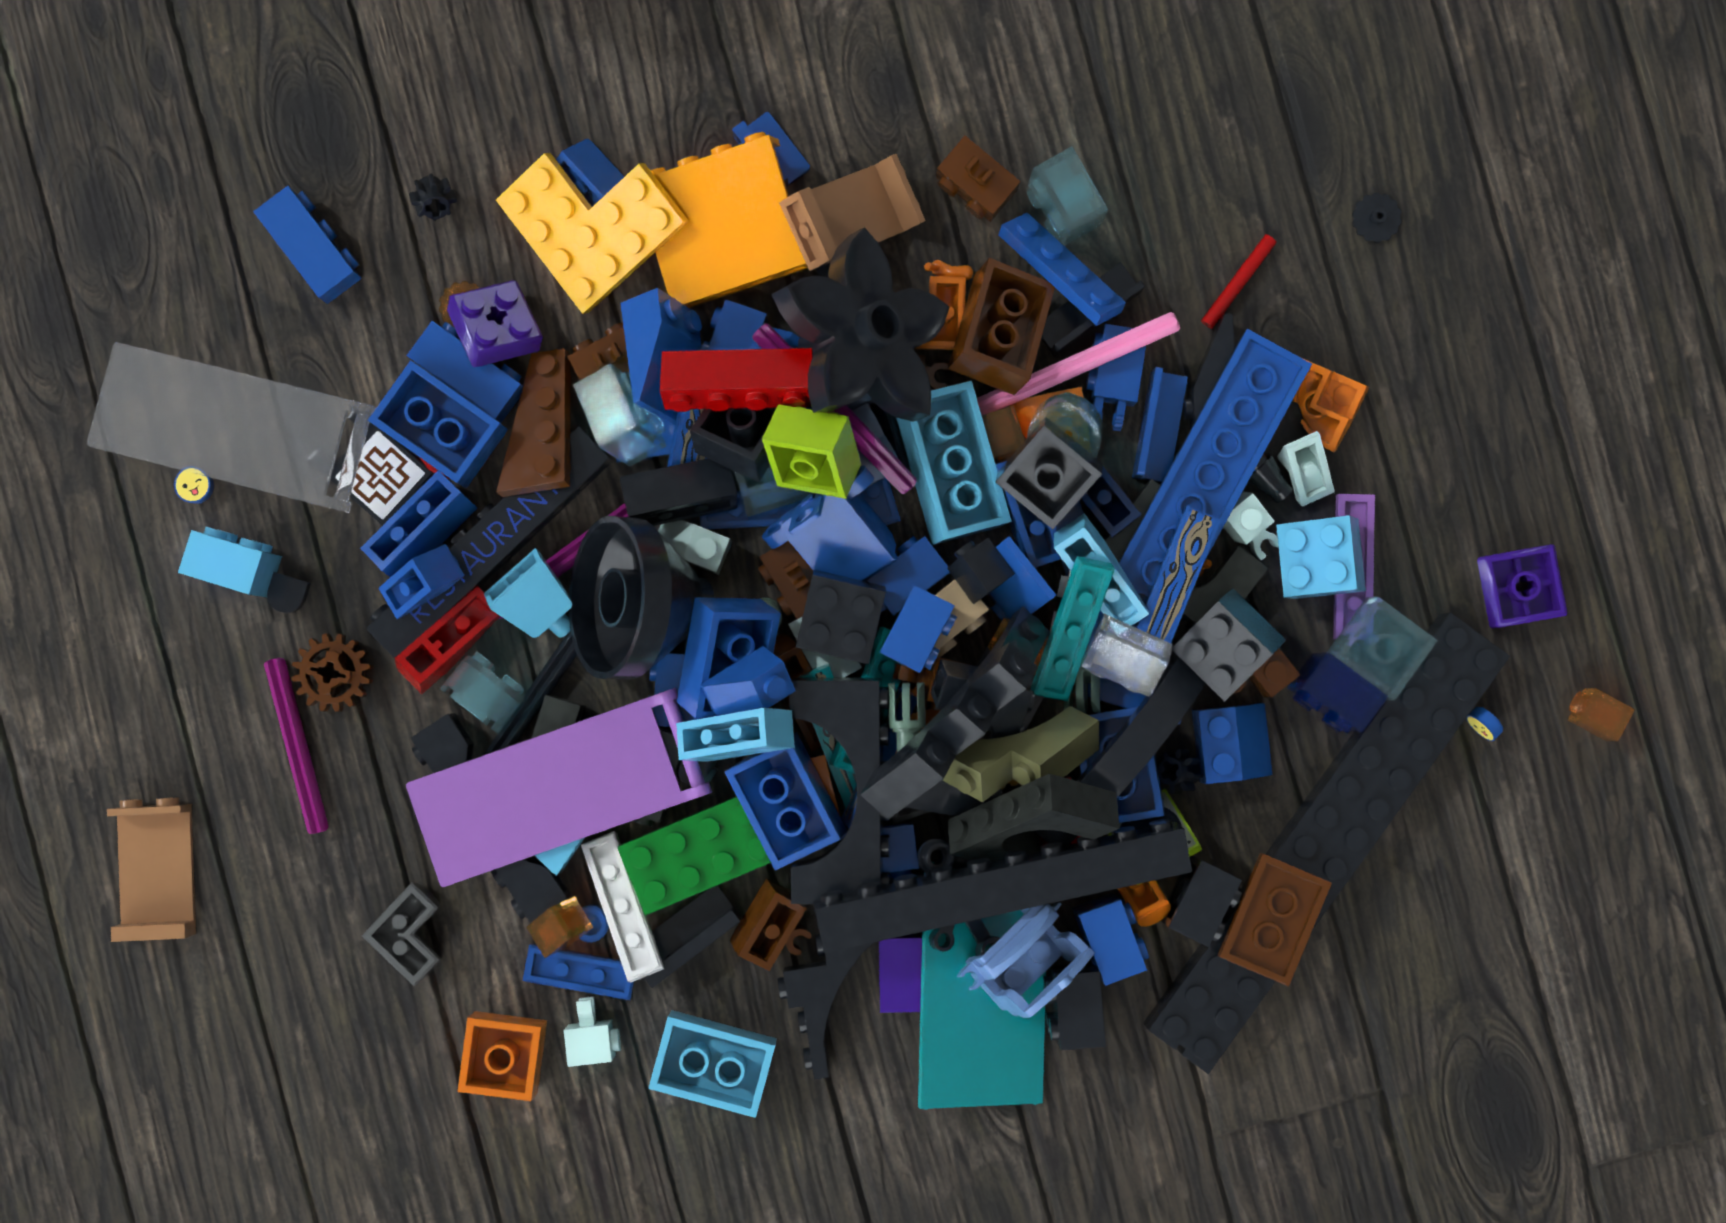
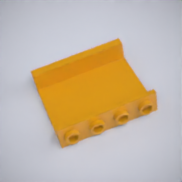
[650,132,808,308]

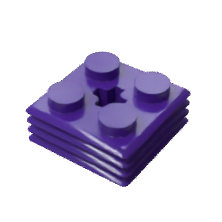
[447,280,543,367]
[1477,544,1567,628]

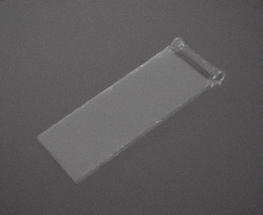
[87,342,377,513]

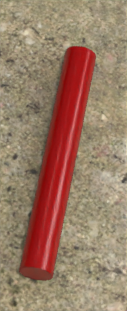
[1201,234,1277,329]

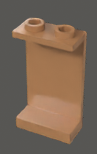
[779,154,926,271]
[107,797,196,942]

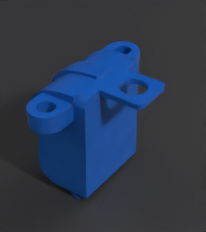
[762,465,898,581]

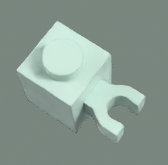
[1223,491,1278,560]
[564,996,621,1067]

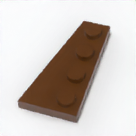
[496,348,570,497]

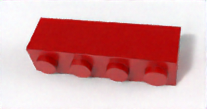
[660,348,814,412]

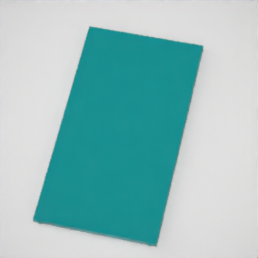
[918,861,1046,1110]

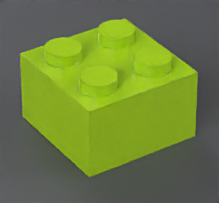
[762,404,861,499]

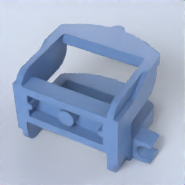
[957,902,1095,1018]

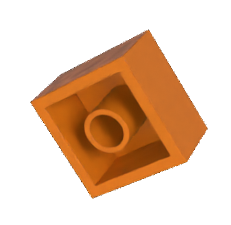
[457,1011,547,1101]

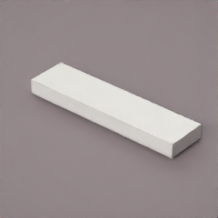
[581,831,665,983]

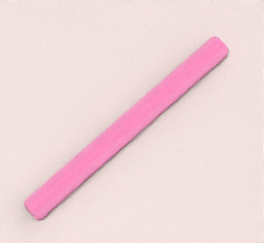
[977,312,1180,416]

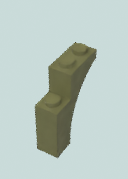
[943,706,1099,802]

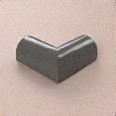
[362,882,442,986]

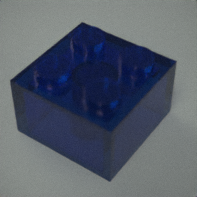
[1287,652,1388,734]

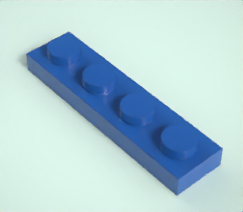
[998,213,1126,326]

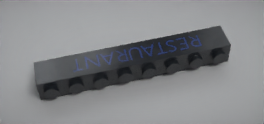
[366,427,613,659]

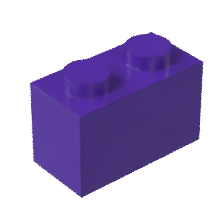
[879,934,922,1013]

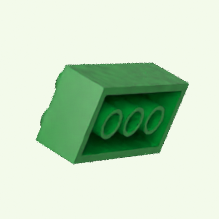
[617,796,771,916]

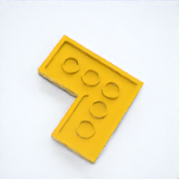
[496,153,689,314]

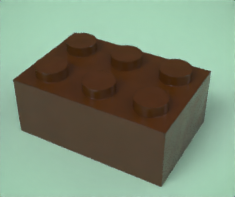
[948,257,1055,395]

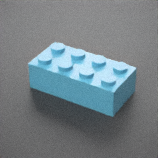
[896,381,1012,545]

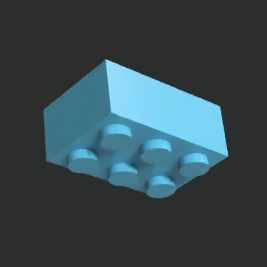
[648,1010,777,1118]

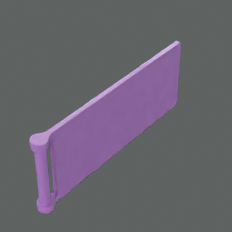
[406,688,712,887]

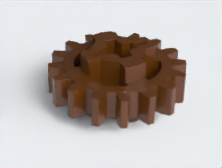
[291,633,374,712]

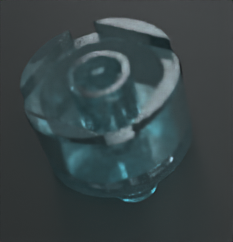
[1027,392,1103,458]
[439,651,525,734]

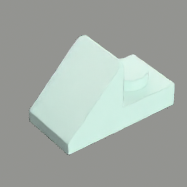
[1277,431,1335,506]

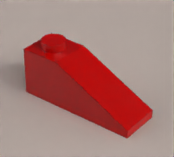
[395,586,500,695]

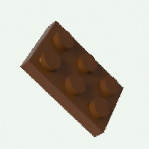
[1217,852,1332,987]

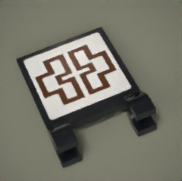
[308,407,432,526]

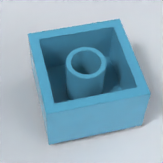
[1276,515,1366,599]
[178,527,282,597]

